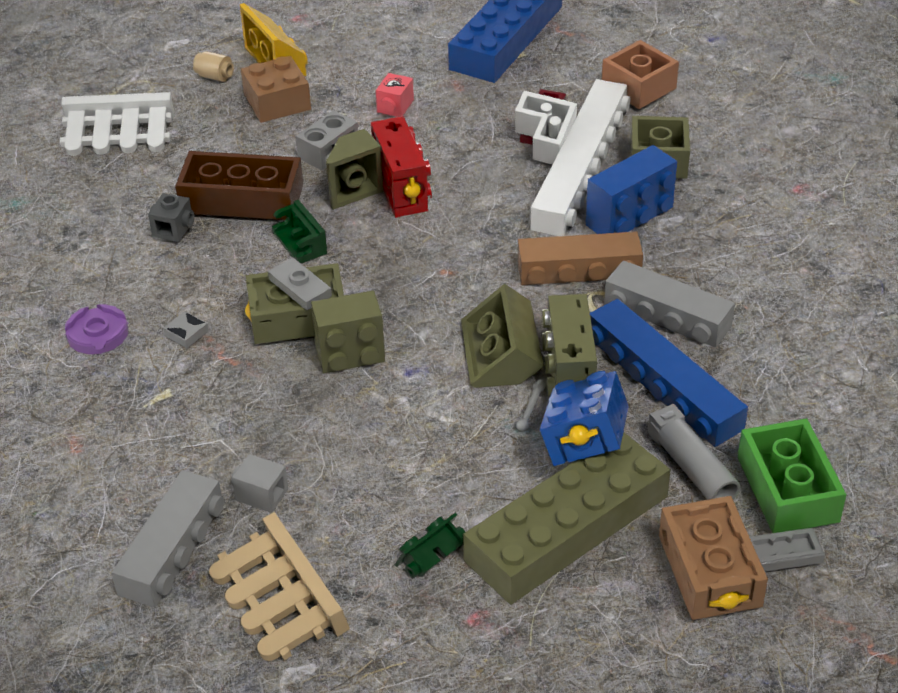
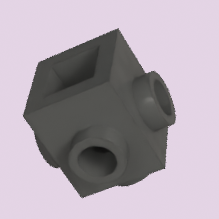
[148,193,195,242]

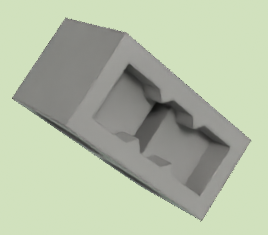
[296,110,358,171]

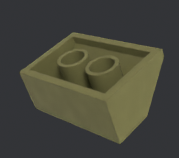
[461,283,544,388]

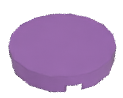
[65,304,129,354]

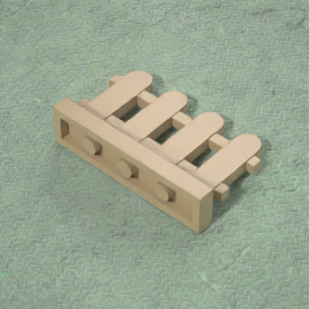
[209,512,350,661]

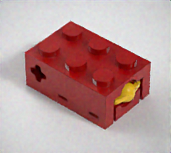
[371,116,432,218]

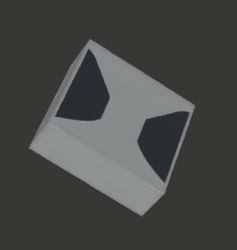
[163,311,209,348]

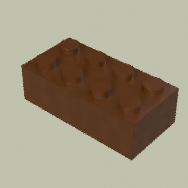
[175,151,304,220]

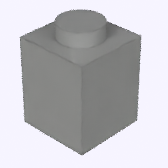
[231,454,288,513]

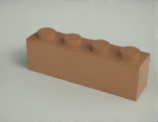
[518,231,643,285]

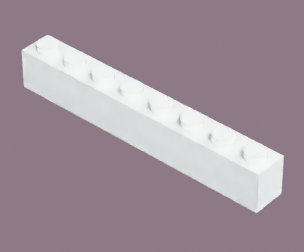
[530,79,630,236]

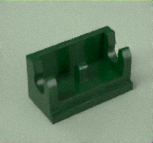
[272,199,327,264]

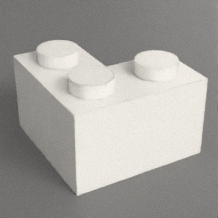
[515,90,577,165]

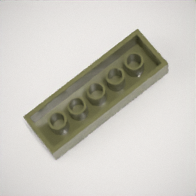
[463,432,671,605]

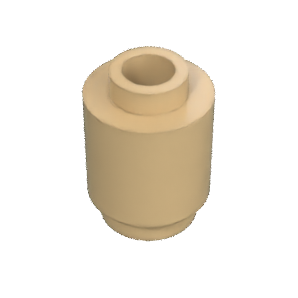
[193,51,234,82]

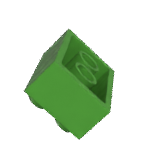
[737,418,847,533]

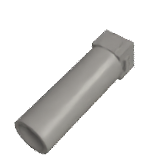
[647,404,740,499]

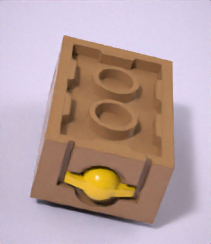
[659,496,768,620]

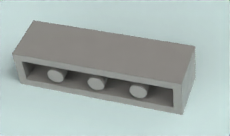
[604,260,735,348]
[111,470,224,608]

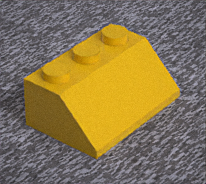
[239,3,308,76]

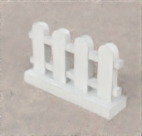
[60,92,174,156]

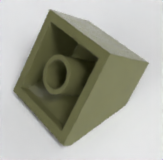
[326,128,383,210]

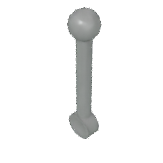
[516,379,546,431]

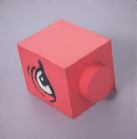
[376,73,414,117]

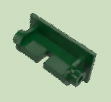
[395,512,465,578]

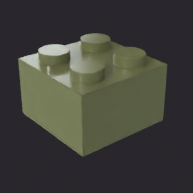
[630,116,690,179]
[311,290,385,374]

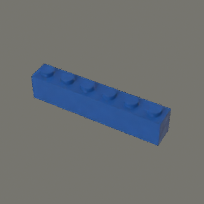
[590,298,748,447]

